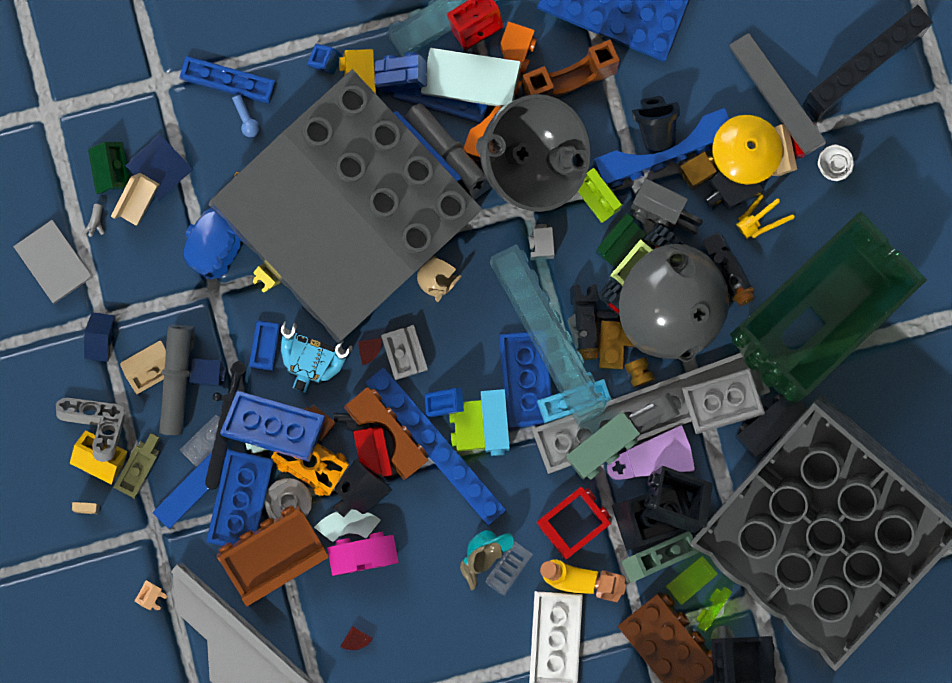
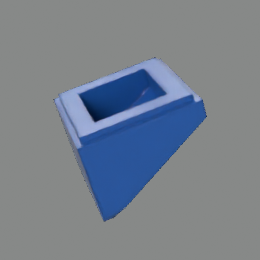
[307,44,342,74]

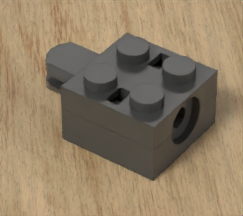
[630,178,703,235]

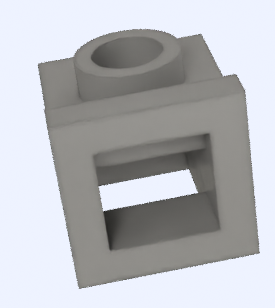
[529,224,554,261]

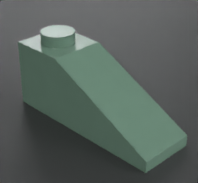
[621,531,699,583]

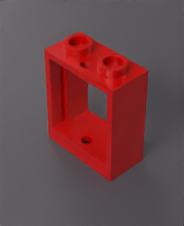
[447,0,504,51]
[536,486,611,560]

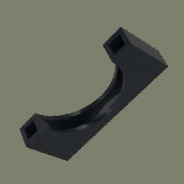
[803,5,933,122]

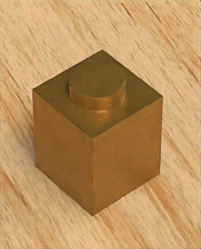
[679,152,717,190]

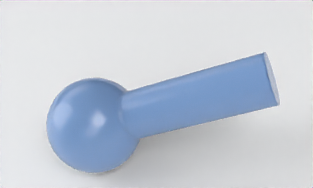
[232,95,260,137]

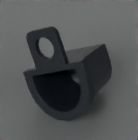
[632,96,680,151]

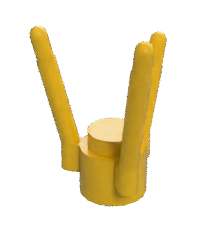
[736,194,795,239]

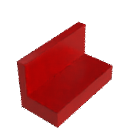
[353,425,392,477]

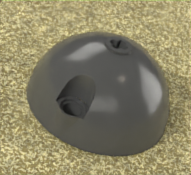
[476,94,590,212]
[619,244,729,362]

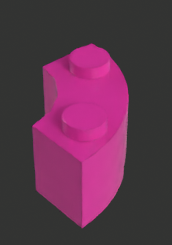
[327,532,399,576]

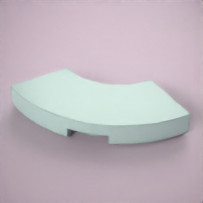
[314,509,381,542]

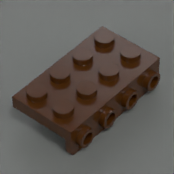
[617,591,713,683]

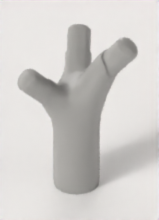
[82,204,105,237]

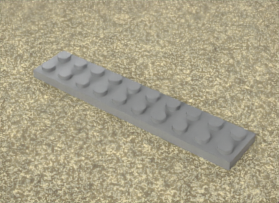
[532,348,770,474]

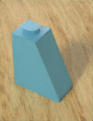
[481,389,510,456]

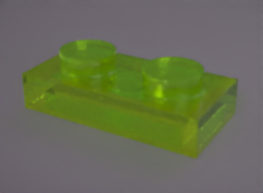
[666,556,718,605]
[696,587,732,632]

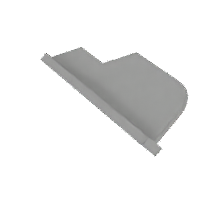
[171,563,315,683]

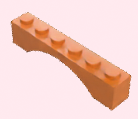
[463,21,537,162]

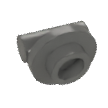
[710,626,734,641]

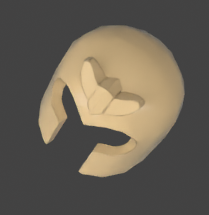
[417,255,462,302]

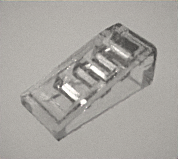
[485,541,533,596]

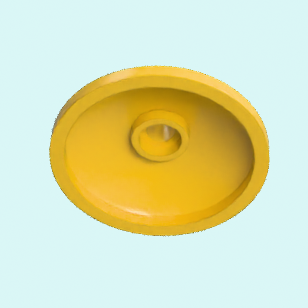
[712,115,783,185]

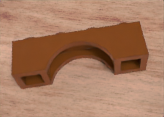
[344,387,428,480]

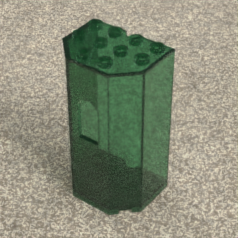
[730,211,927,403]

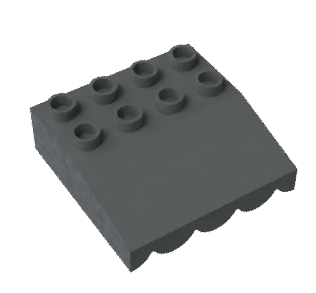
[209,69,482,344]
[689,393,952,671]

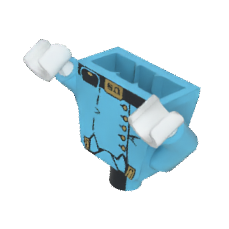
[281,321,353,393]

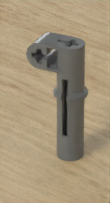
[405,103,491,200]
[159,324,196,435]

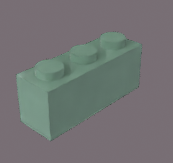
[565,412,640,480]

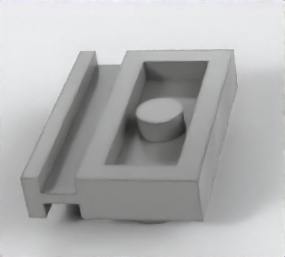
[381,325,428,381]

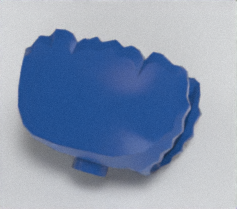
[183,208,242,280]

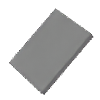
[13,220,93,304]
[682,368,765,434]

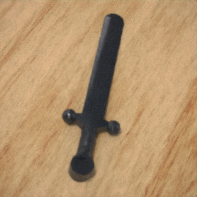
[205,361,246,490]

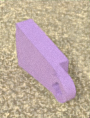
[607,425,695,480]

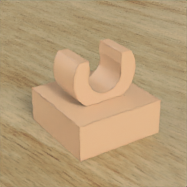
[135,580,167,610]

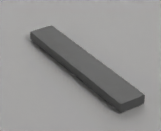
[729,33,826,156]

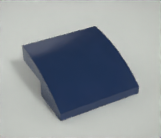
[125,134,193,201]

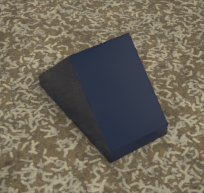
[84,312,115,362]

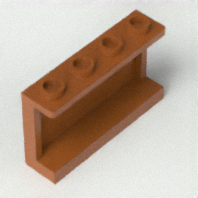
[216,505,329,607]

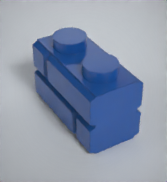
[375,52,427,93]

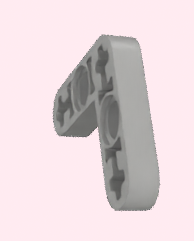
[56,398,124,462]

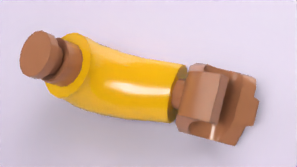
[540,559,626,602]

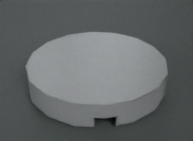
[265,478,312,520]

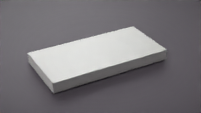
[529,591,582,683]

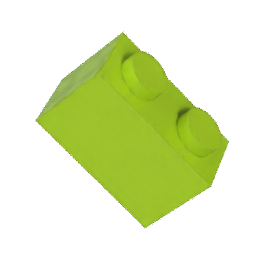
[449,400,485,452]

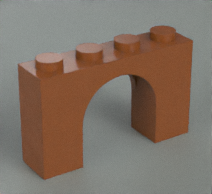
[522,40,620,98]

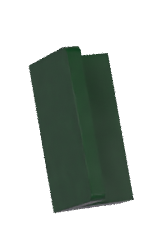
[88,142,130,194]
[596,213,646,268]

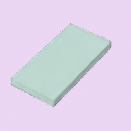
[421,48,521,107]

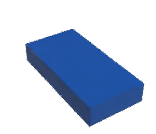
[249,320,280,371]
[425,388,464,417]

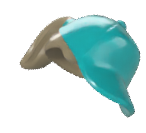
[460,530,514,590]

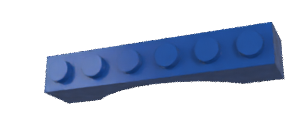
[593,108,729,190]

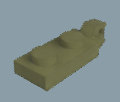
[114,433,161,499]

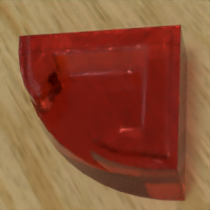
[358,338,382,366]
[340,626,373,650]

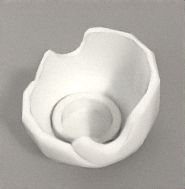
[818,144,855,181]

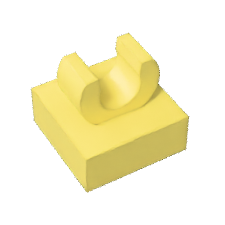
[253,263,281,292]

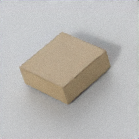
[72,502,100,514]

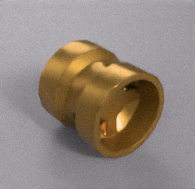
[625,357,655,388]

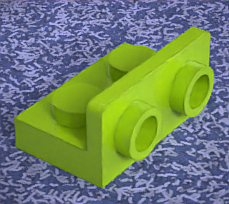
[578,168,622,223]

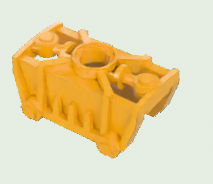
[271,443,350,496]

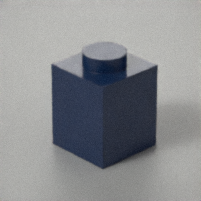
[190,359,226,387]

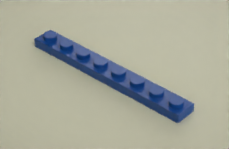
[365,367,506,526]

